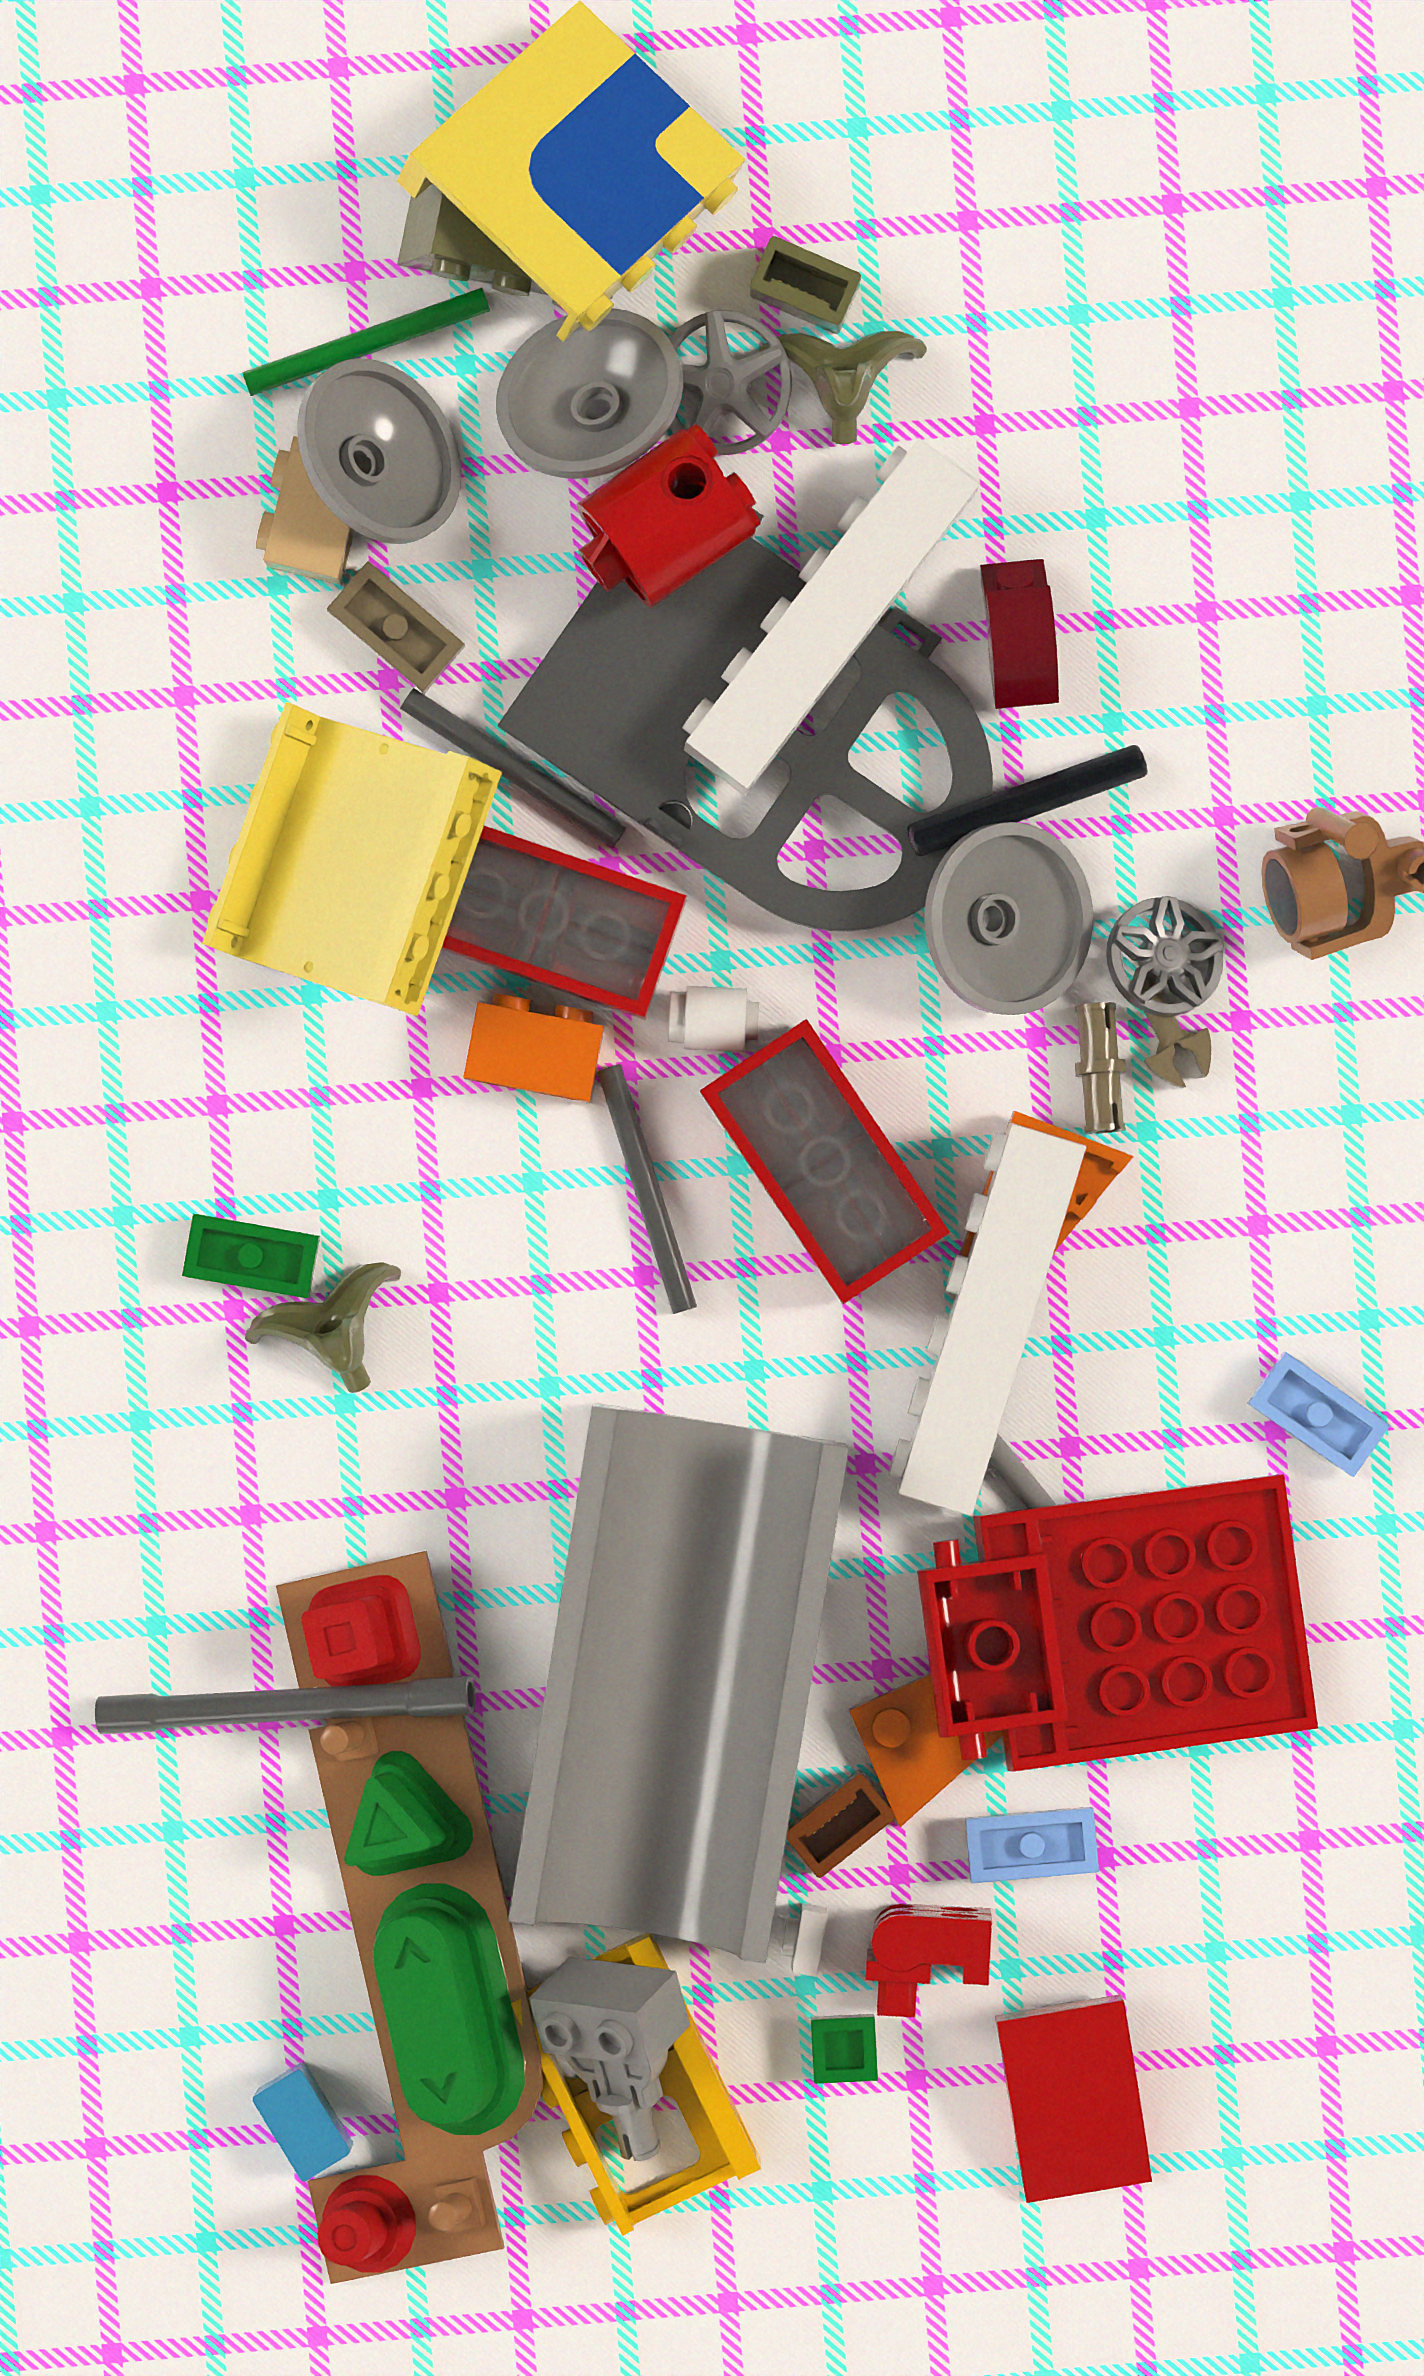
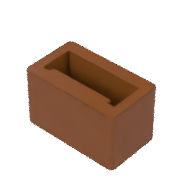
[786,1770,895,1878]

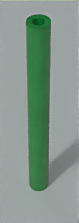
[242,287,490,396]

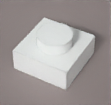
[781,1903,828,1977]

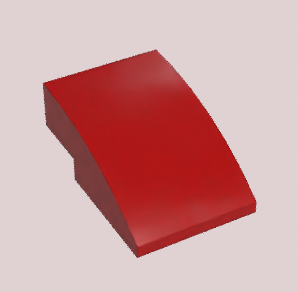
[995,1994,1152,2203]

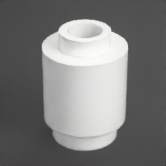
[668,986,760,1052]

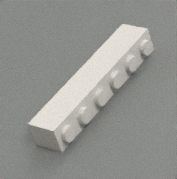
[682,438,980,796]
[888,1122,1086,1516]

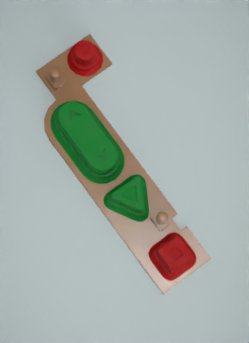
[276,1551,543,2284]

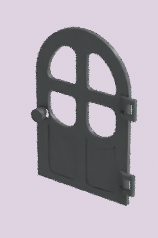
[497,508,993,932]

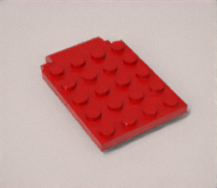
[917,1474,1318,1772]

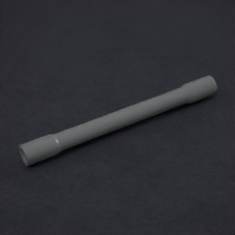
[95,1676,476,1735]

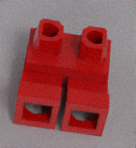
[865,1903,992,2018]

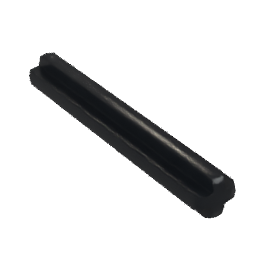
[907,745,1148,856]

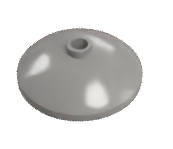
[496,308,683,479]
[297,358,461,544]
[924,822,1093,1015]

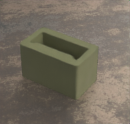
[750,236,861,334]

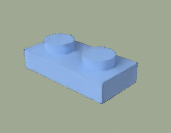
[1247,1351,1391,1478]
[965,1806,1099,1884]

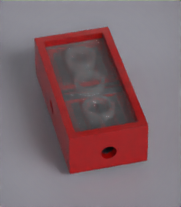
[441,826,687,1020]
[699,1018,950,1304]

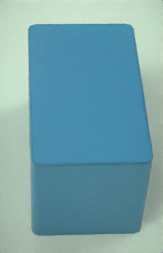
[252,2062,354,2182]

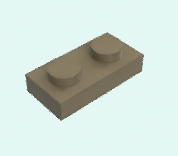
[326,561,466,694]

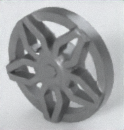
[1106,896,1224,1017]

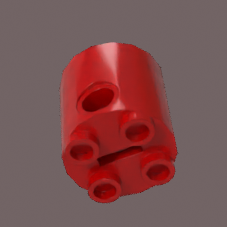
[577,423,761,609]

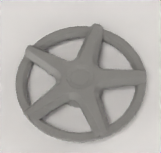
[669,311,792,455]

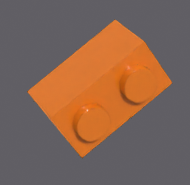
[463,993,605,1103]

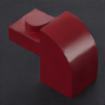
[980,558,1059,709]

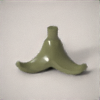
[757,331,927,444]
[245,1262,402,1393]

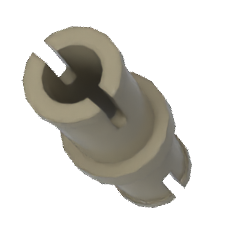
[1075,1002,1126,1134]

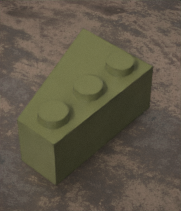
[397,183,613,307]

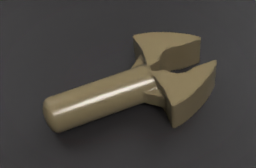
[1131,977,1211,1089]

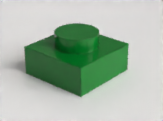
[810,2014,878,2084]

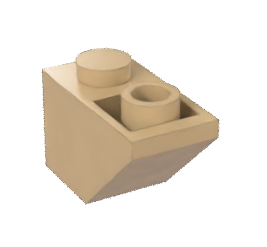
[256,436,355,586]

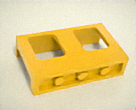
[511,1933,761,2236]

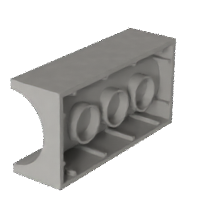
[508,1402,849,1963]

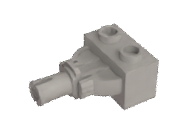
[529,1957,690,2161]

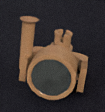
[1261,807,1424,960]

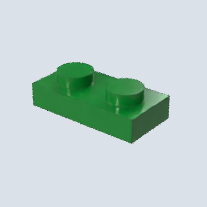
[182,1213,320,1299]

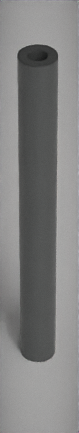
[400,688,627,848]
[597,1064,697,1314]

